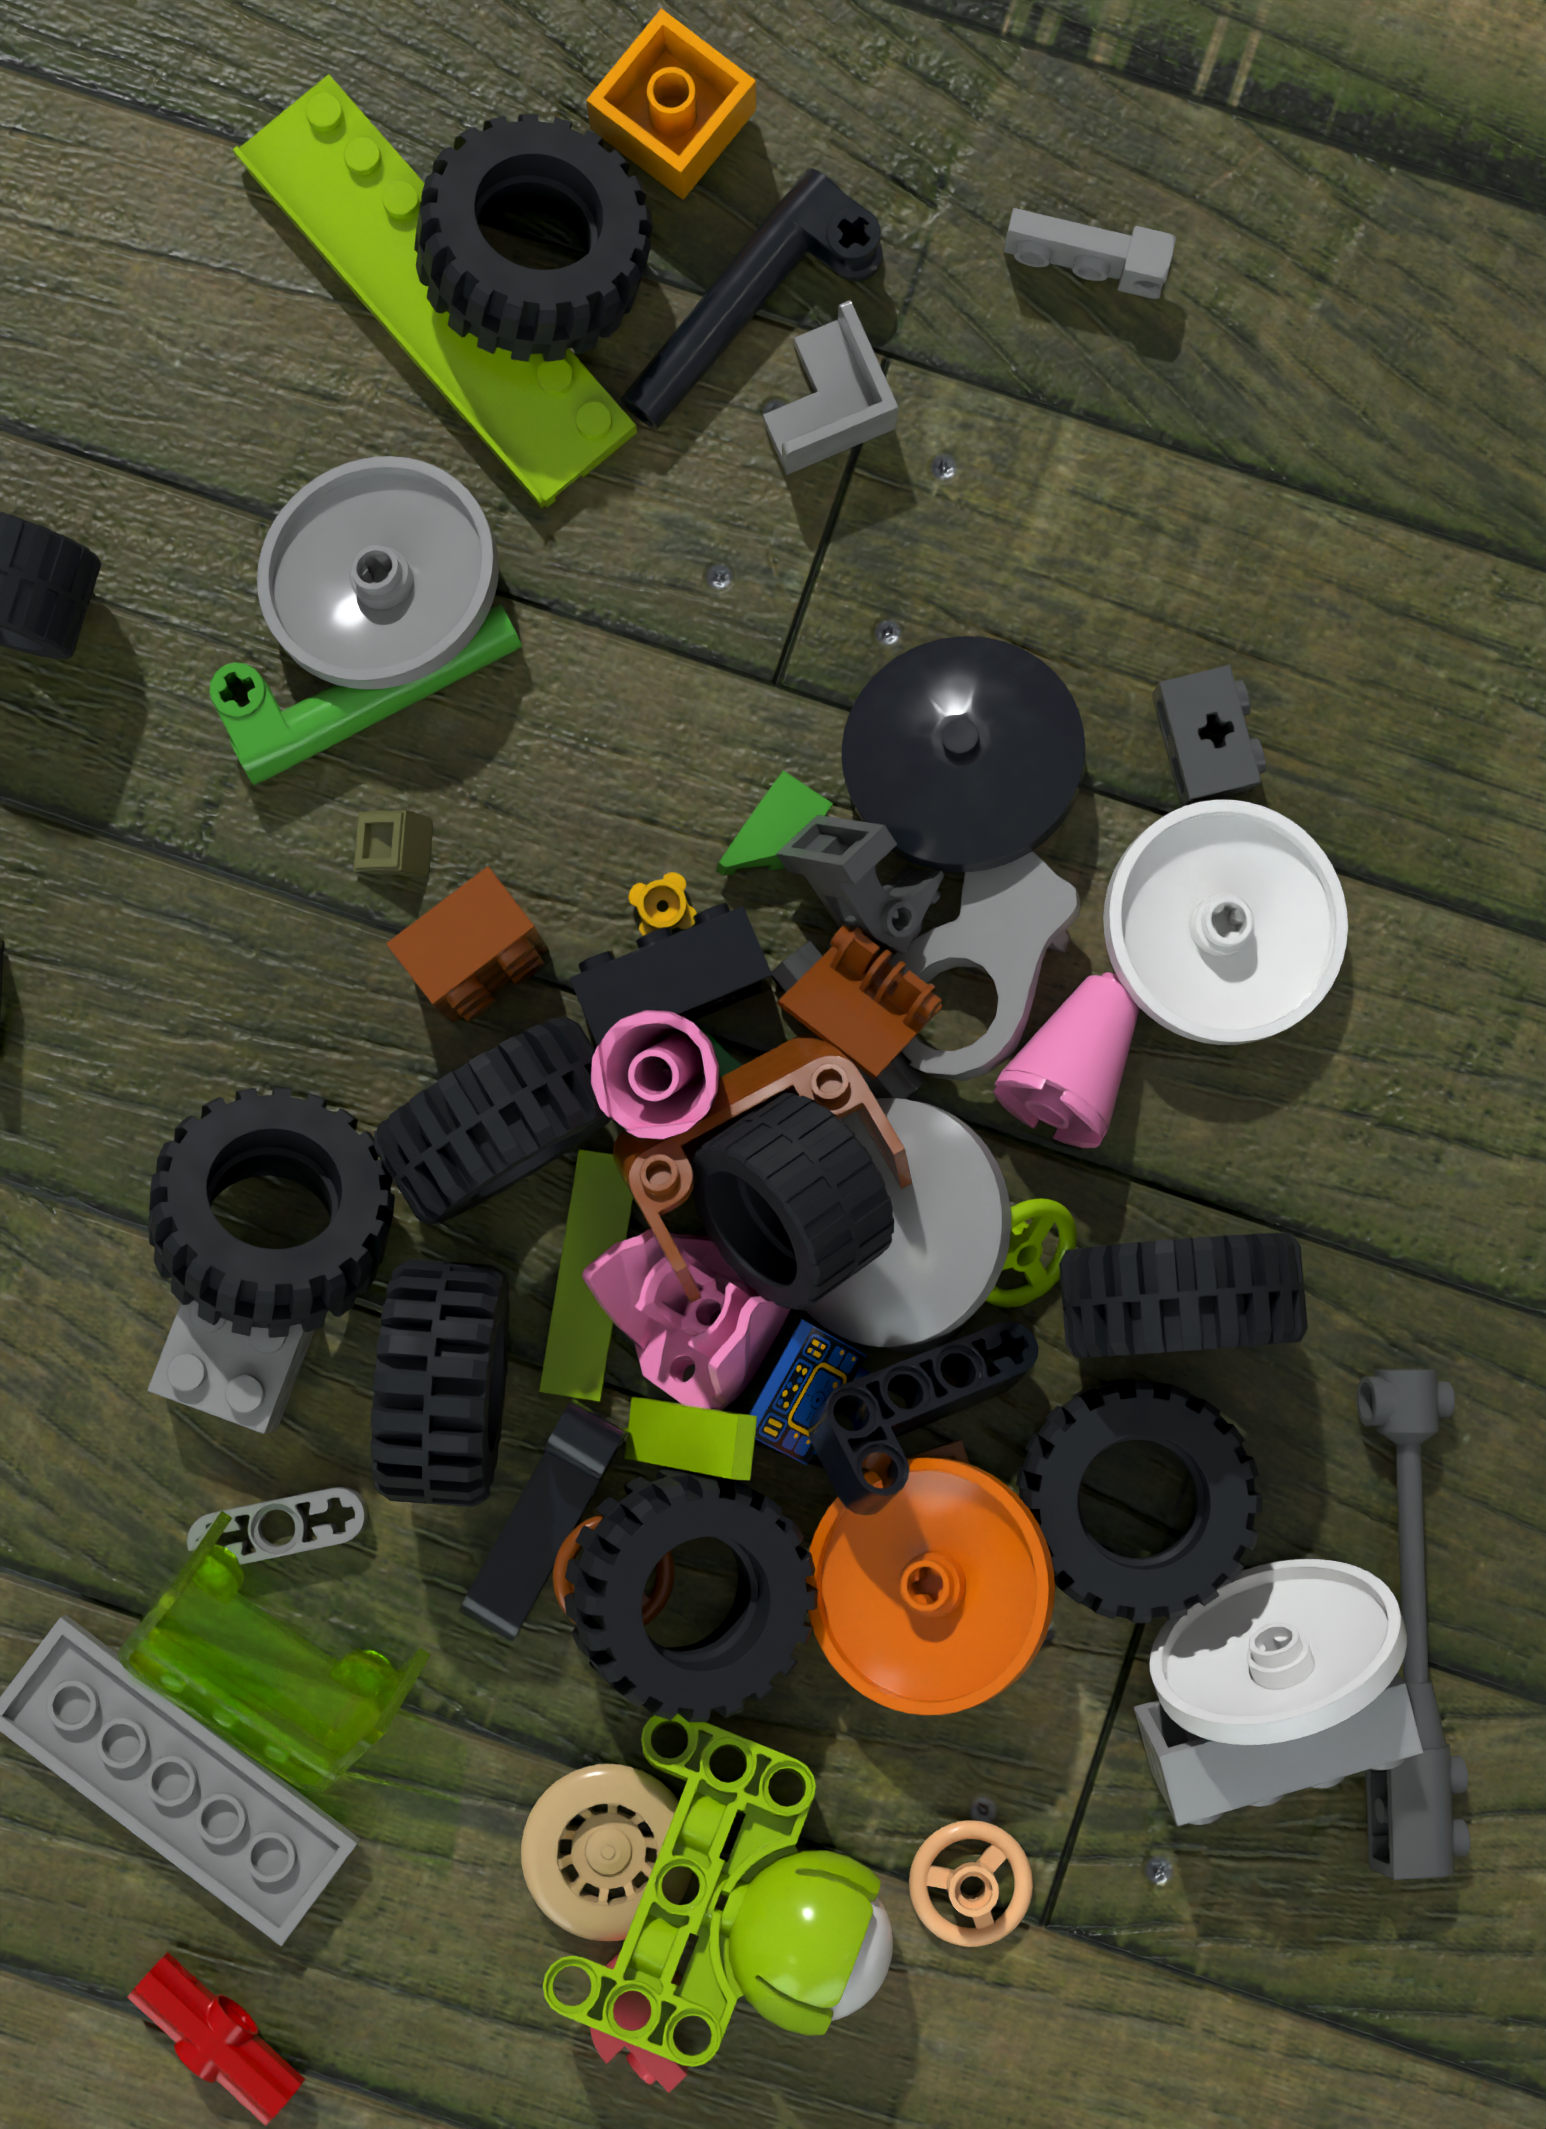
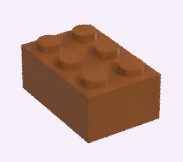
[386,866,549,1023]

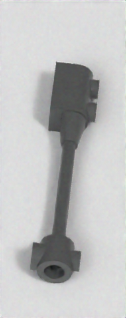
[1356,1369,1470,1880]

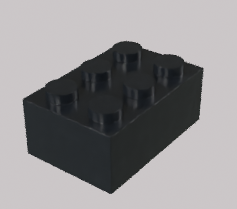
[569,903,772,1046]

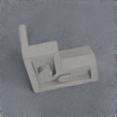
[763,300,898,475]

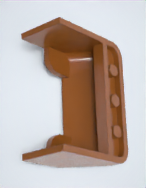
[613,1034,912,1303]

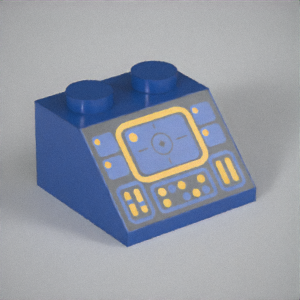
[748,1319,870,1465]

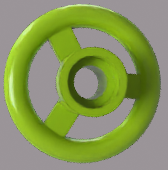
[985,1198,1077,1308]

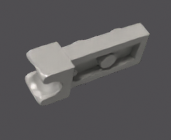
[1003,208,1176,299]

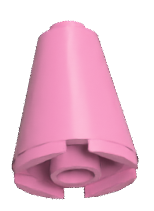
[993,972,1140,1148]
[591,1009,720,1139]

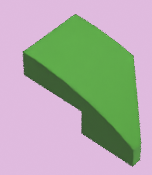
[715,770,833,876]

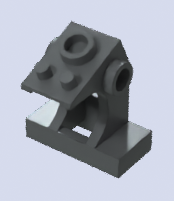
[776,815,944,954]

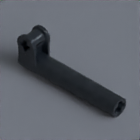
[621,168,883,430]

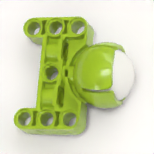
[543,1713,893,2067]

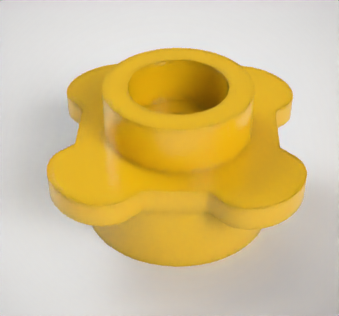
[628,872,697,936]

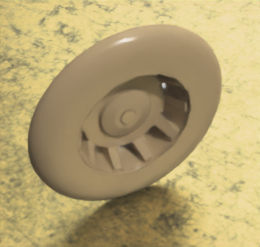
[521,1764,693,1941]

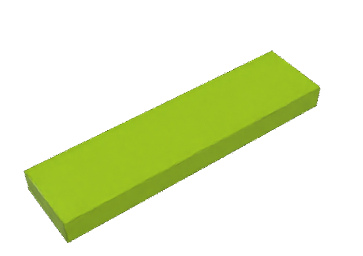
[539,1149,634,1402]

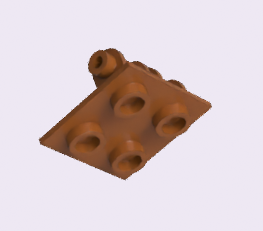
[777,925,943,1080]

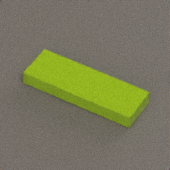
[625,1397,757,1480]

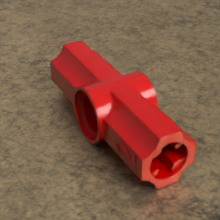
[127,1952,305,2126]

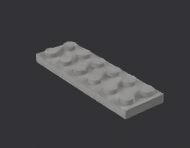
[0,1615,361,1946]

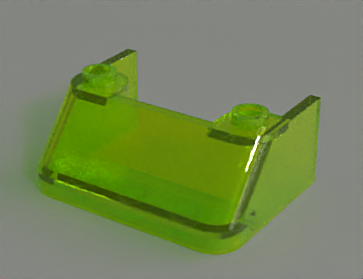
[118,1511,431,1792]

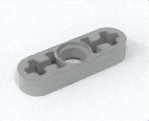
[187,1486,369,1569]

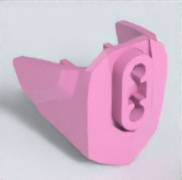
[582,1229,791,1410]

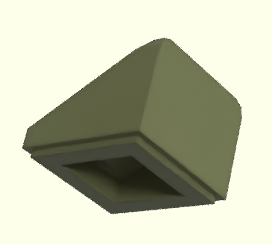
[354,810,433,877]

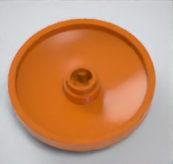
[805,1458,1055,1715]

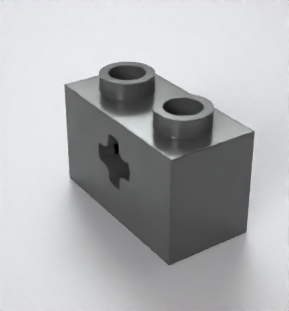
[1152,665,1266,807]

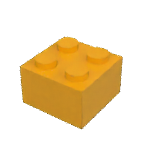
[586,8,756,200]

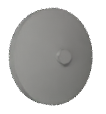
[257,456,499,689]
[804,1098,1011,1347]

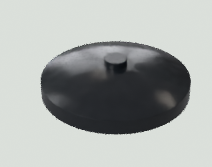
[842,636,1086,872]

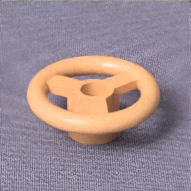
[909,1820,1033,1947]

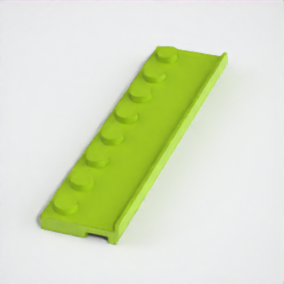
[232,74,637,509]

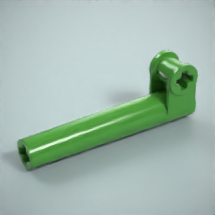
[209,604,522,785]

